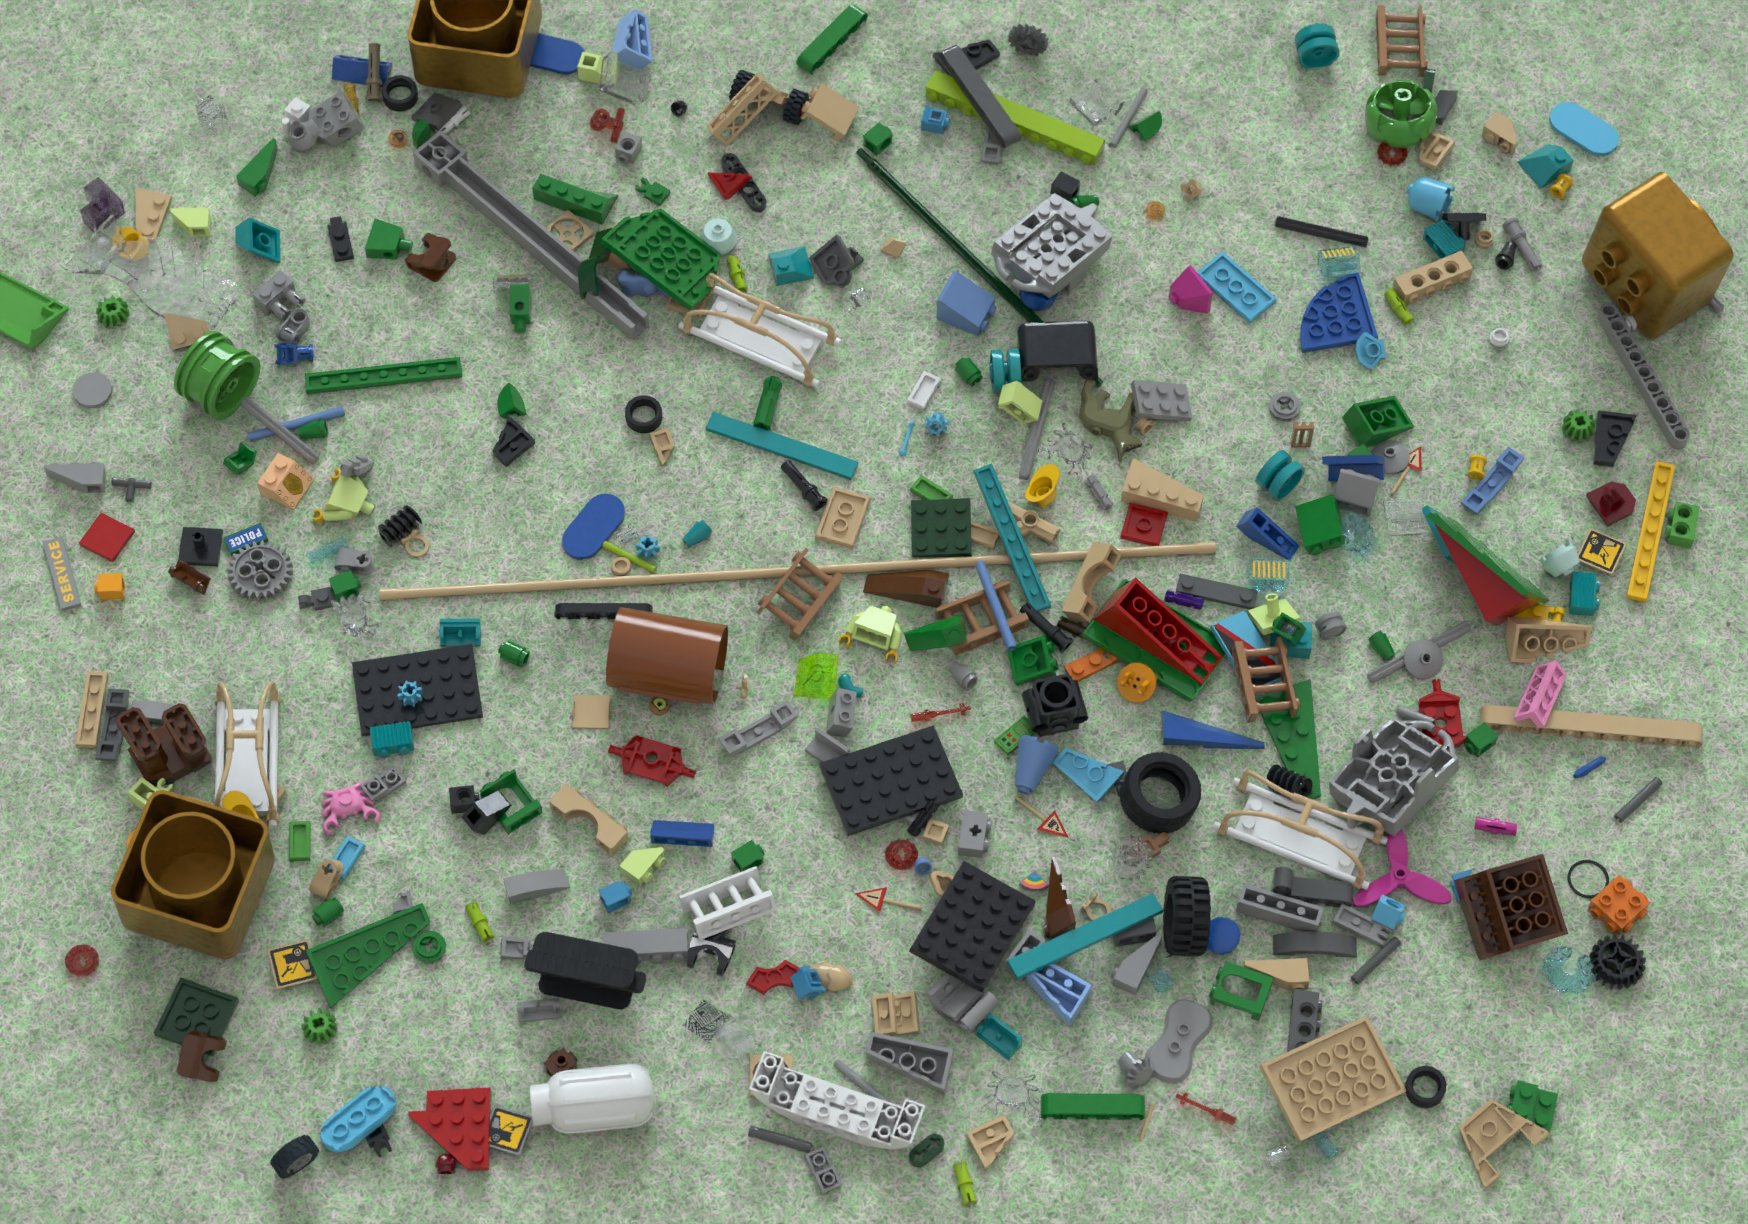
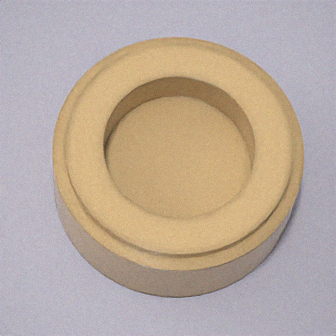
[611,557,631,576]

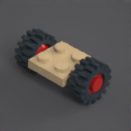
[729,70,809,125]

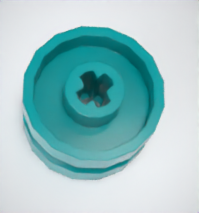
[1295,23,1339,69]
[989,348,1021,393]
[1255,450,1305,501]

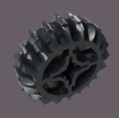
[1589,934,1646,990]

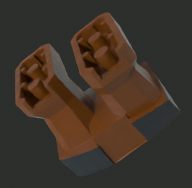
[116,703,212,786]

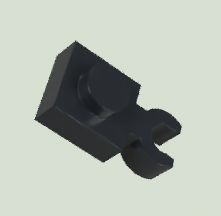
[365,1124,392,1158]

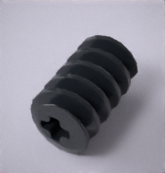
[378,505,422,548]
[1267,764,1313,797]

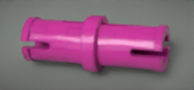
[1474,816,1518,836]

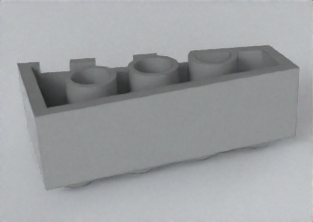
[866,1032,953,1095]

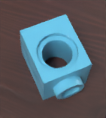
[1371,895,1406,930]

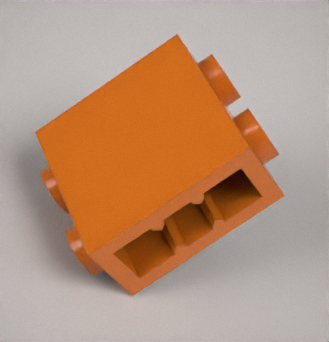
[1588,875,1650,936]

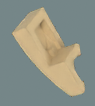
[649,428,675,466]

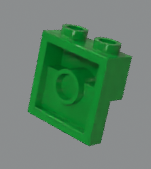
[1007,635,1059,686]
[1507,1080,1558,1134]

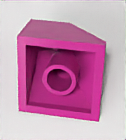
[1169,265,1213,314]

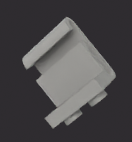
[926,973,999,1032]

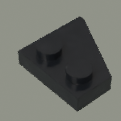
[493,416,535,467]

